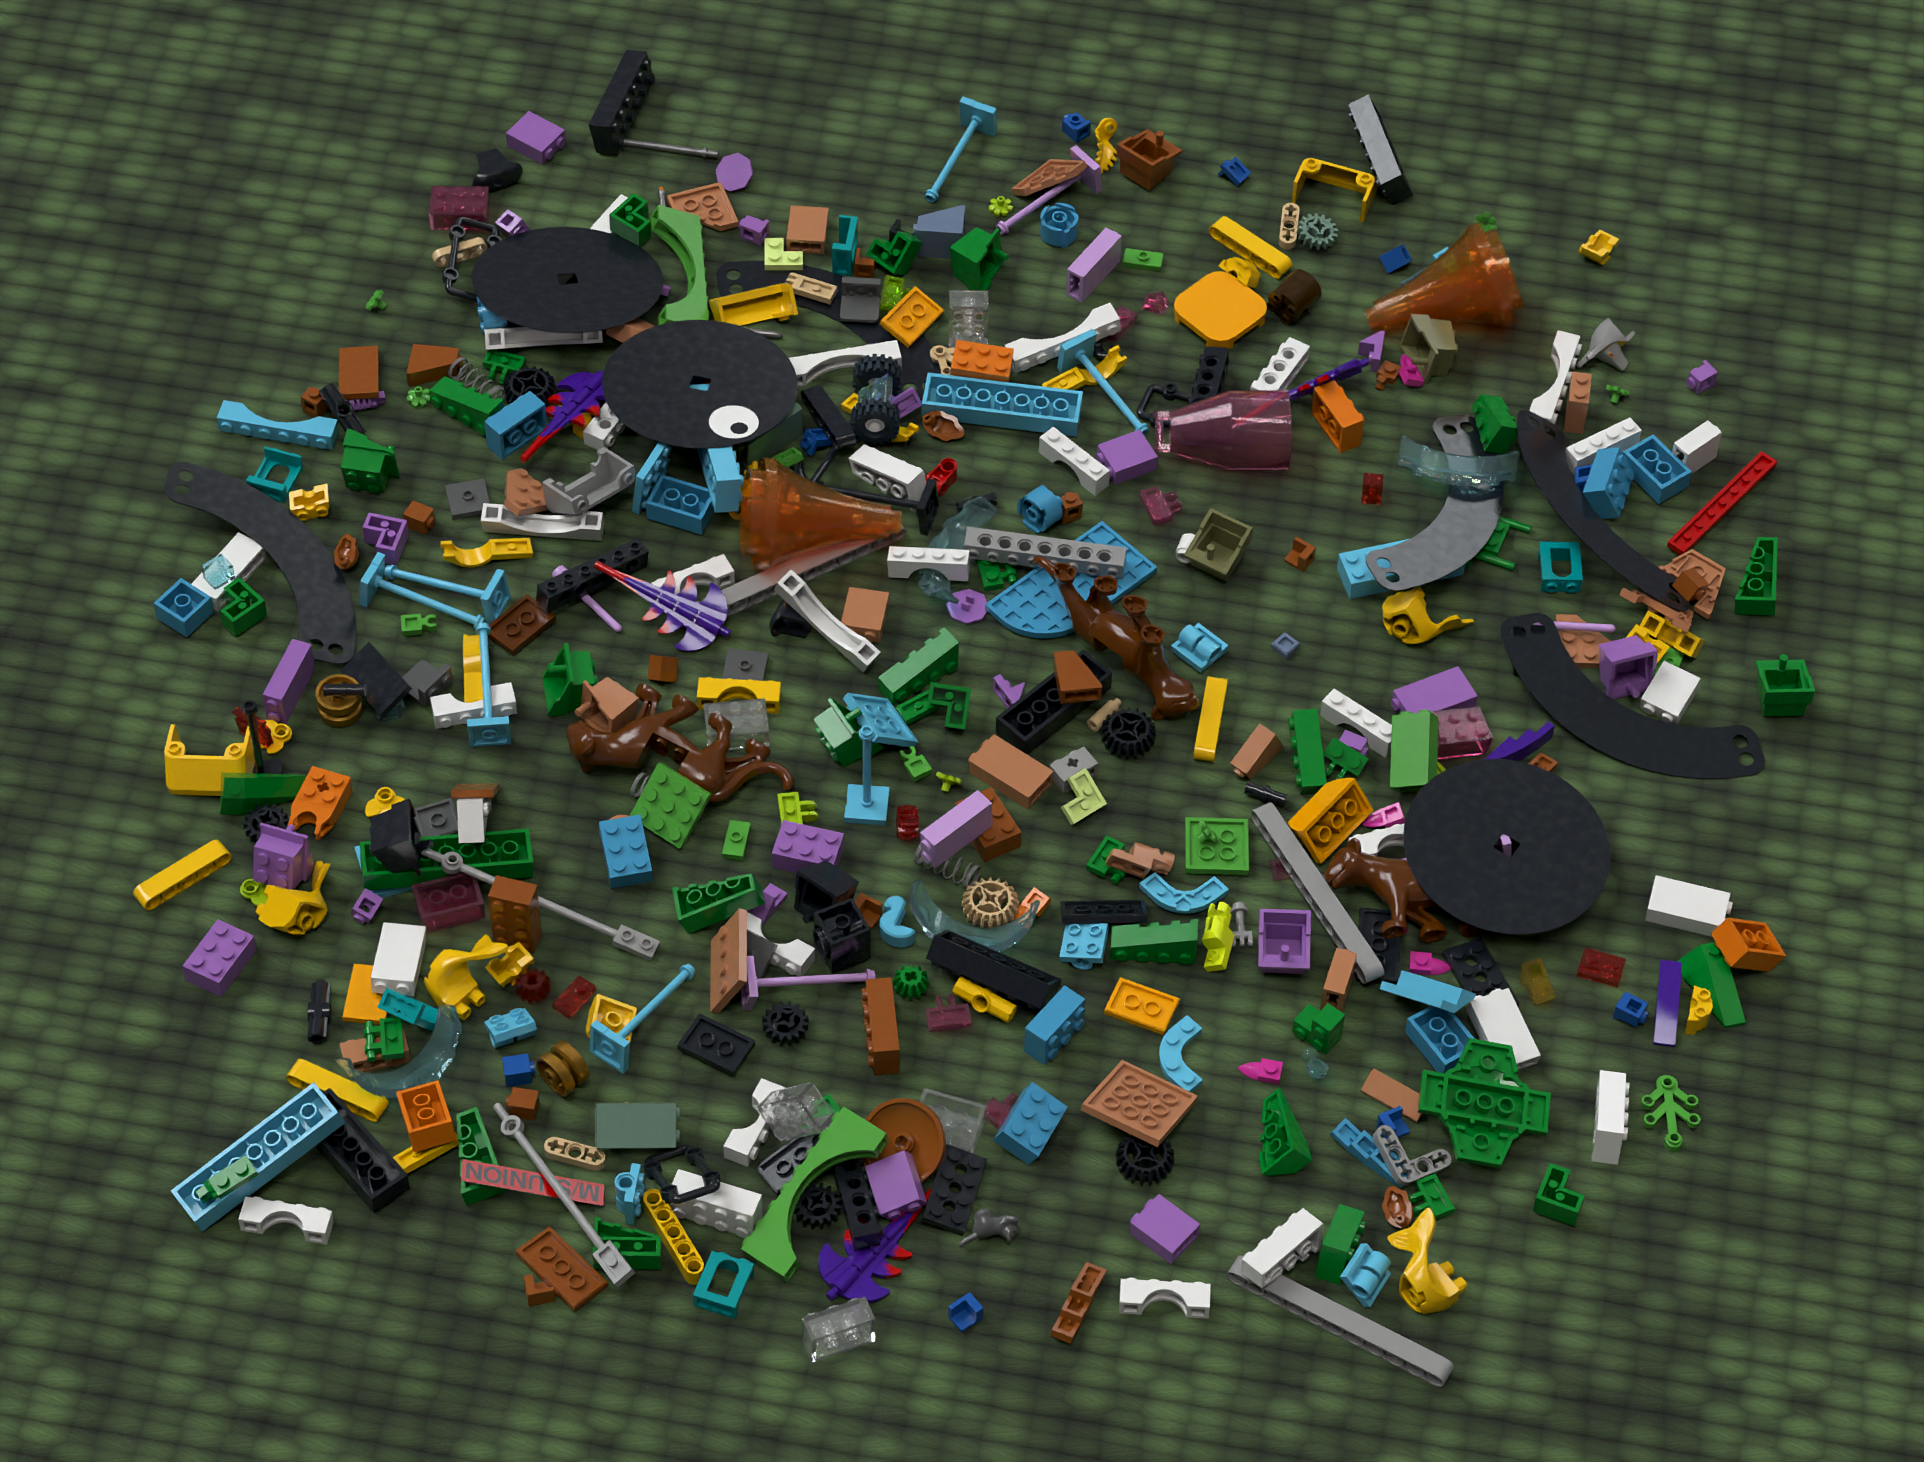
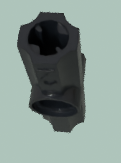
[318,383,366,434]
[307,980,331,1044]

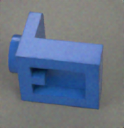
[1217,156,1251,186]
[800,428,832,456]

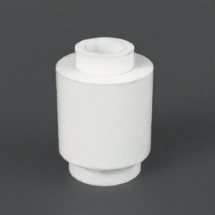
[1176,533,1195,563]

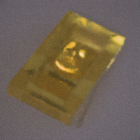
[1520,957,1555,1005]

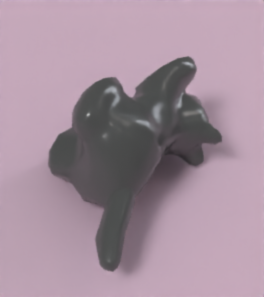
[959,1208,1019,1247]

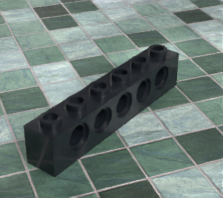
[1181,347,1230,446]
[536,538,649,614]
[831,1158,884,1251]

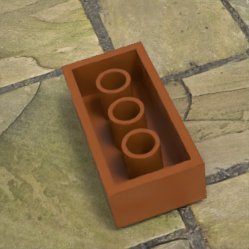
[488,875,542,953]
[862,977,900,1075]

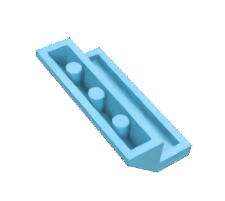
[1380,970,1476,1013]

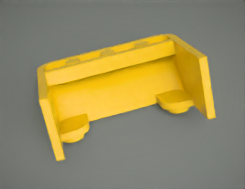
[1292,158,1378,222]
[709,283,798,326]
[164,724,255,796]

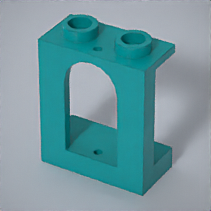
[832,215,858,276]
[246,446,303,503]
[1537,542,1583,593]
[377,988,442,1031]
[693,1251,754,1319]

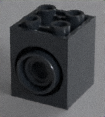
[813,898,871,973]

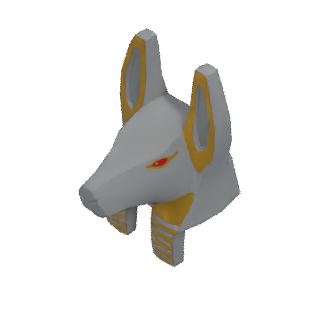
[1576,317,1635,372]

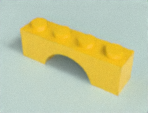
[697,677,781,714]

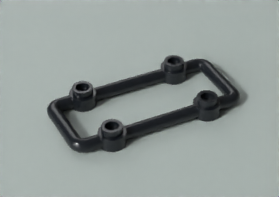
[442,216,502,302]
[1136,383,1245,445]
[643,1144,721,1204]

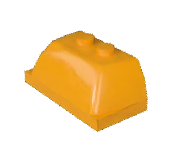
[1288,778,1374,864]

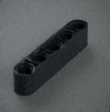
[801,384,856,450]

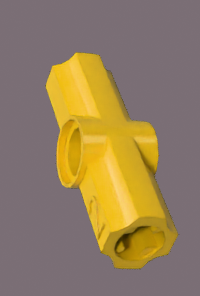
[952,976,1017,1023]

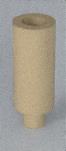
[1087,698,1122,732]

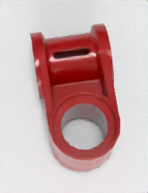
[925,458,958,496]

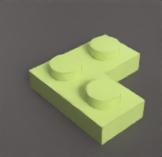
[765,238,803,270]
[1061,768,1107,825]

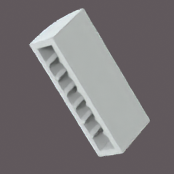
[192,532,267,611]

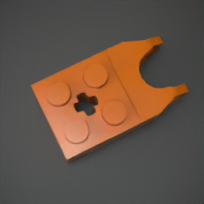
[288,766,353,840]

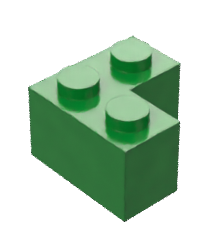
[609,193,651,247]
[866,231,923,275]
[220,577,267,637]
[927,681,971,729]
[1292,1003,1345,1055]
[1533,1163,1585,1226]

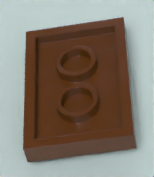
[488,594,556,656]

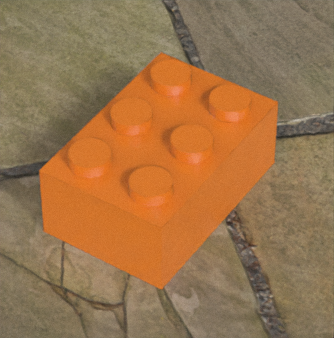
[950,340,1014,382]
[1311,380,1364,453]
[1711,918,1786,972]
[396,1080,456,1152]

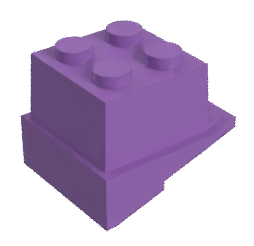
[1598,635,1658,699]
[253,823,314,890]
[1258,909,1311,974]

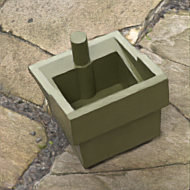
[1400,314,1458,385]
[1184,508,1253,582]

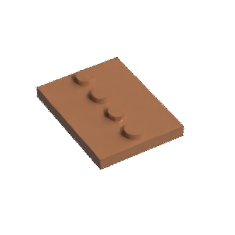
[710,908,747,1014]

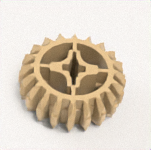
[962,877,1019,931]

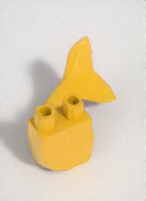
[1382,586,1475,644]
[255,861,330,935]
[424,934,509,1020]
[1387,1208,1467,1314]

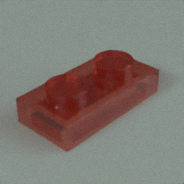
[552,975,596,1019]

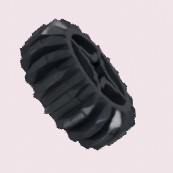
[504,366,556,407]
[1100,707,1156,759]
[1115,1135,1175,1186]

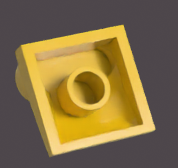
[586,994,637,1042]

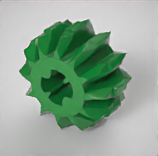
[893,963,929,1001]

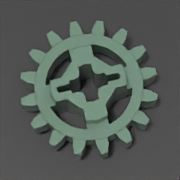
[1296,213,1338,250]

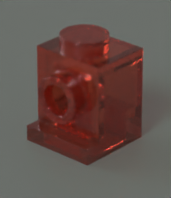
[1361,473,1384,505]

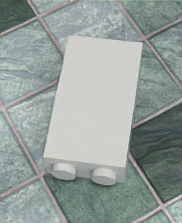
[1645,876,1733,937]
[371,922,427,996]
[1466,988,1541,1070]

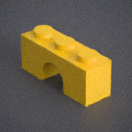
[1640,611,1706,658]

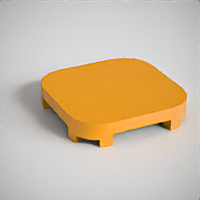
[1173,271,1267,349]

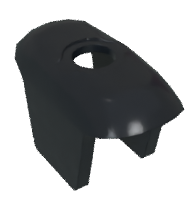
[472,148,523,193]
[769,599,813,639]

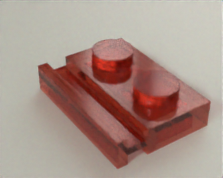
[232,707,274,747]
[1577,947,1626,988]

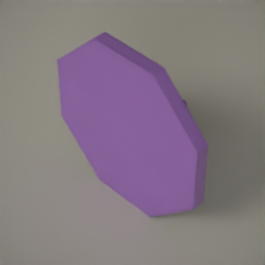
[716,153,753,192]
[946,589,987,625]

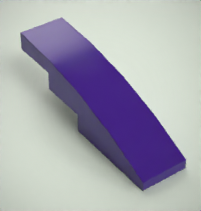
[1486,721,1555,761]
[1653,960,1682,1047]

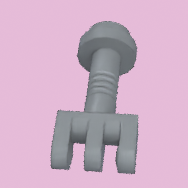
[1231,902,1253,947]

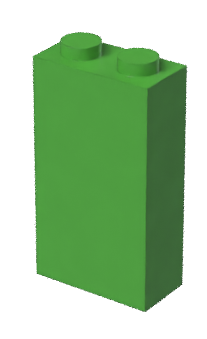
[1390,709,1439,792]

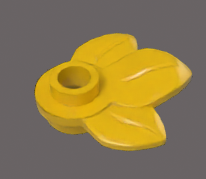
[257,720,292,754]
[365,787,405,817]

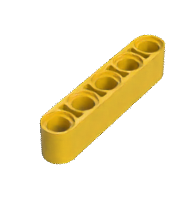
[1209,216,1293,279]
[1193,676,1228,762]
[133,839,232,911]
[286,1059,389,1122]
[643,1189,704,1285]

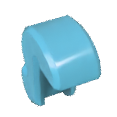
[880,896,916,948]

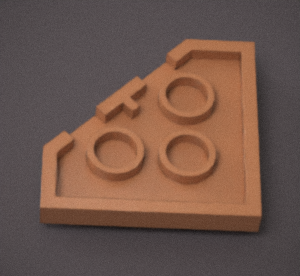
[1011,159,1087,197]
[667,182,739,231]
[504,468,548,516]
[1555,614,1611,668]

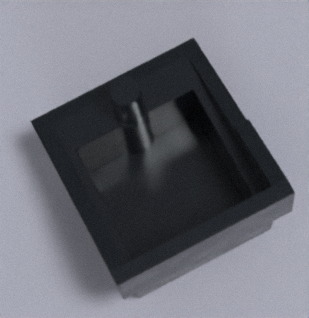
[369,799,433,876]
[794,860,859,923]

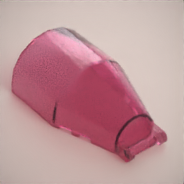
[1153,390,1292,470]

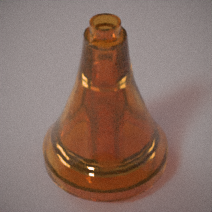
[1364,221,1524,332]
[739,457,902,571]

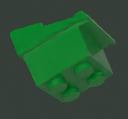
[949,227,1009,297]
[341,429,400,493]
[542,643,598,716]
[1755,654,1815,716]
[814,698,883,768]

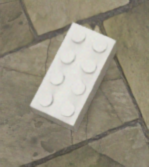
[670,1169,763,1238]

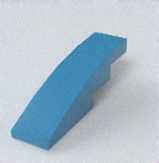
[1329,1118,1408,1188]

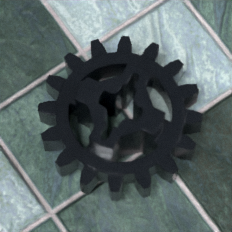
[243,803,289,842]
[762,1001,809,1045]
[794,1183,841,1229]

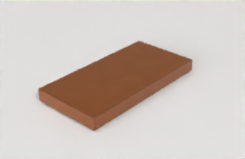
[339,345,379,400]
[451,783,499,799]
[516,1226,608,1311]

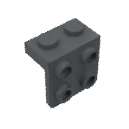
[840,277,881,323]
[402,660,453,707]

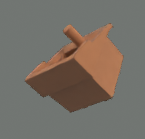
[575,677,639,733]

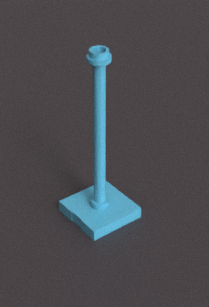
[925,96,998,203]
[1057,329,1149,436]
[359,552,486,629]
[384,564,511,624]
[467,623,511,747]
[844,725,890,826]
[589,964,695,1074]

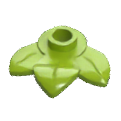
[240,878,268,906]

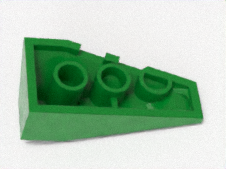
[219,773,306,815]
[1677,942,1746,1028]
[1259,1088,1312,1176]

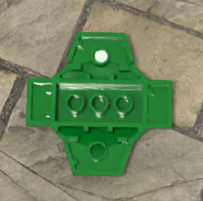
[1417,1038,1551,1168]

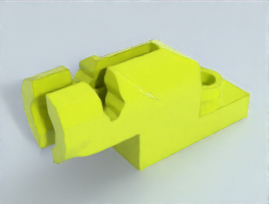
[1202,902,1235,972]

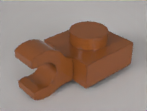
[1375,360,1401,391]

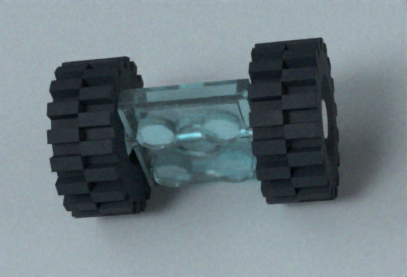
[850,354,902,446]

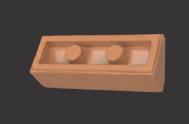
[1361,1069,1423,1123]

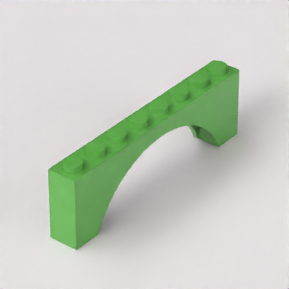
[650,205,709,325]
[741,1106,890,1283]

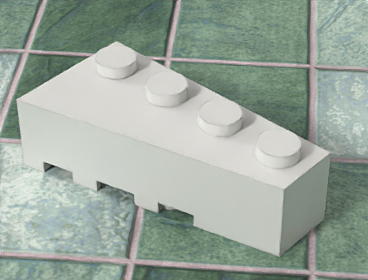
[849,444,926,513]
[457,798,491,843]
[1591,1070,1630,1165]
[1242,1208,1323,1288]

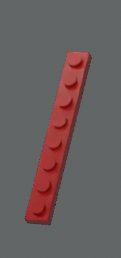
[1667,451,1777,555]

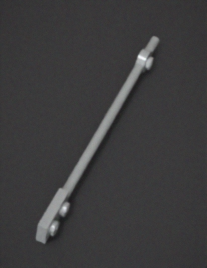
[421,848,660,962]
[493,1103,635,1287]

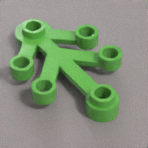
[1641,1075,1701,1152]

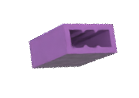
[506,111,566,165]
[1096,430,1158,485]
[865,1150,927,1220]
[1130,1194,1200,1264]

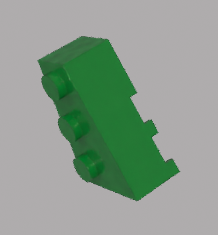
[1472,394,1518,454]
[1315,1204,1366,1285]
[593,1216,662,1269]

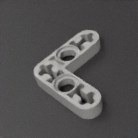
[1373,1125,1451,1186]

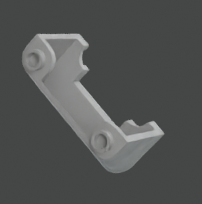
[542,447,635,514]

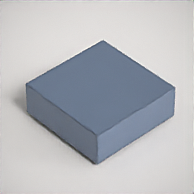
[1271,632,1300,659]

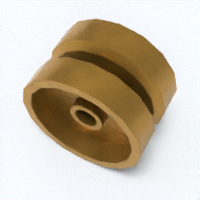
[315,674,363,727]
[535,1040,590,1097]

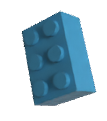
[484,391,547,460]
[1623,435,1692,504]
[1583,447,1634,519]
[646,474,714,535]
[599,815,652,889]
[1024,985,1086,1065]
[1405,1006,1475,1073]
[993,1082,1067,1165]

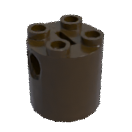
[1266,269,1322,325]

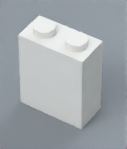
[1672,420,1722,473]
[1640,661,1701,725]

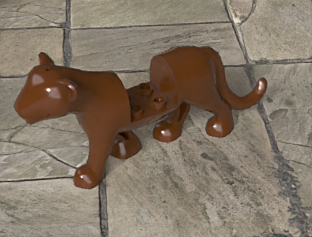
[1032,555,1199,720]
[567,683,794,803]
[1323,838,1484,943]

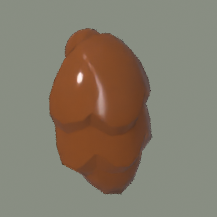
[922,411,964,441]
[334,534,359,570]
[1382,1186,1414,1228]

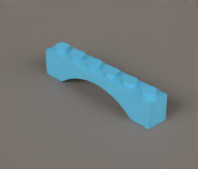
[217,400,339,450]

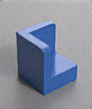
[1379,244,1412,273]
[1376,1106,1410,1139]
[948,1292,983,1332]

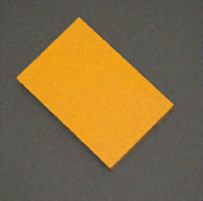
[879,286,945,348]
[342,964,388,1025]
[1104,977,1180,1035]

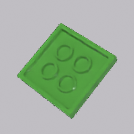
[630,762,712,849]
[1185,817,1249,875]

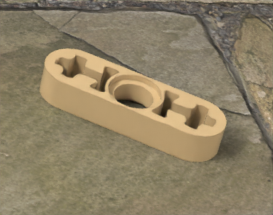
[1279,203,1299,250]
[432,237,487,267]
[544,1137,606,1171]

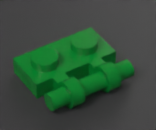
[975,559,1017,591]
[1086,835,1129,884]
[363,1017,404,1062]

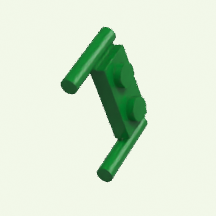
[1475,516,1532,571]

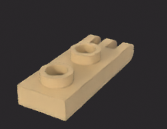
[784,272,837,304]

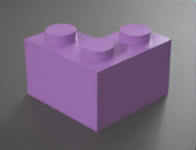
[362,513,409,566]

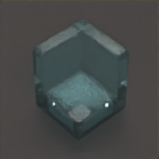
[201,554,235,590]

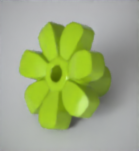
[989,196,1013,217]
[936,772,962,792]

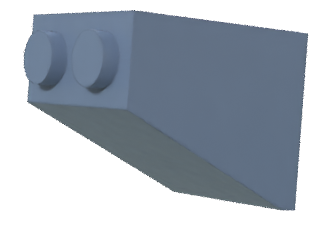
[913,205,965,259]

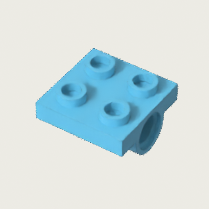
[1171,623,1229,673]
[1059,923,1109,970]
[484,1008,537,1048]
[614,1163,645,1225]
[1340,1243,1391,1307]

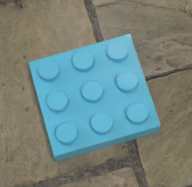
[632,442,671,515]
[843,693,918,747]

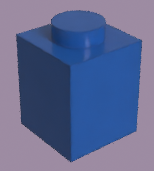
[502,1054,535,1087]

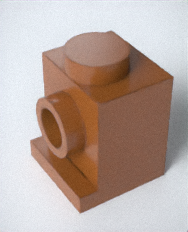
[301,387,329,418]
[1060,492,1083,524]

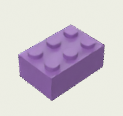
[772,820,844,873]
[183,919,257,997]

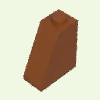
[406,344,463,386]
[1053,650,1102,704]

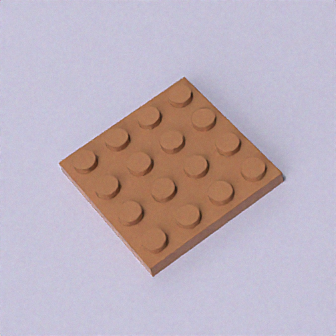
[1081,1060,1198,1147]

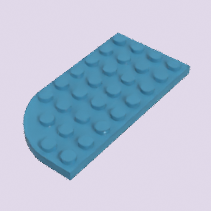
[985,521,1157,638]

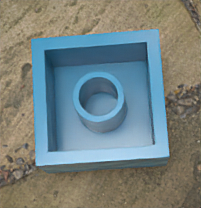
[154,578,214,637]

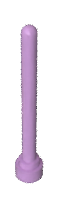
[552,565,622,632]
[1519,615,1615,633]

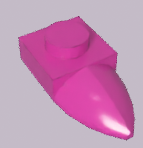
[1399,354,1424,387]
[1362,802,1405,828]
[1409,951,1451,975]
[1238,1058,1283,1085]

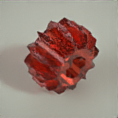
[896,804,919,840]
[515,967,551,1004]

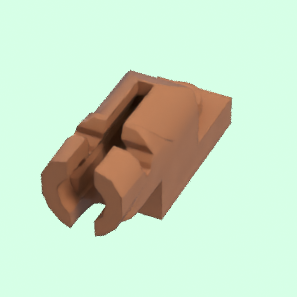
[1105,842,1175,879]

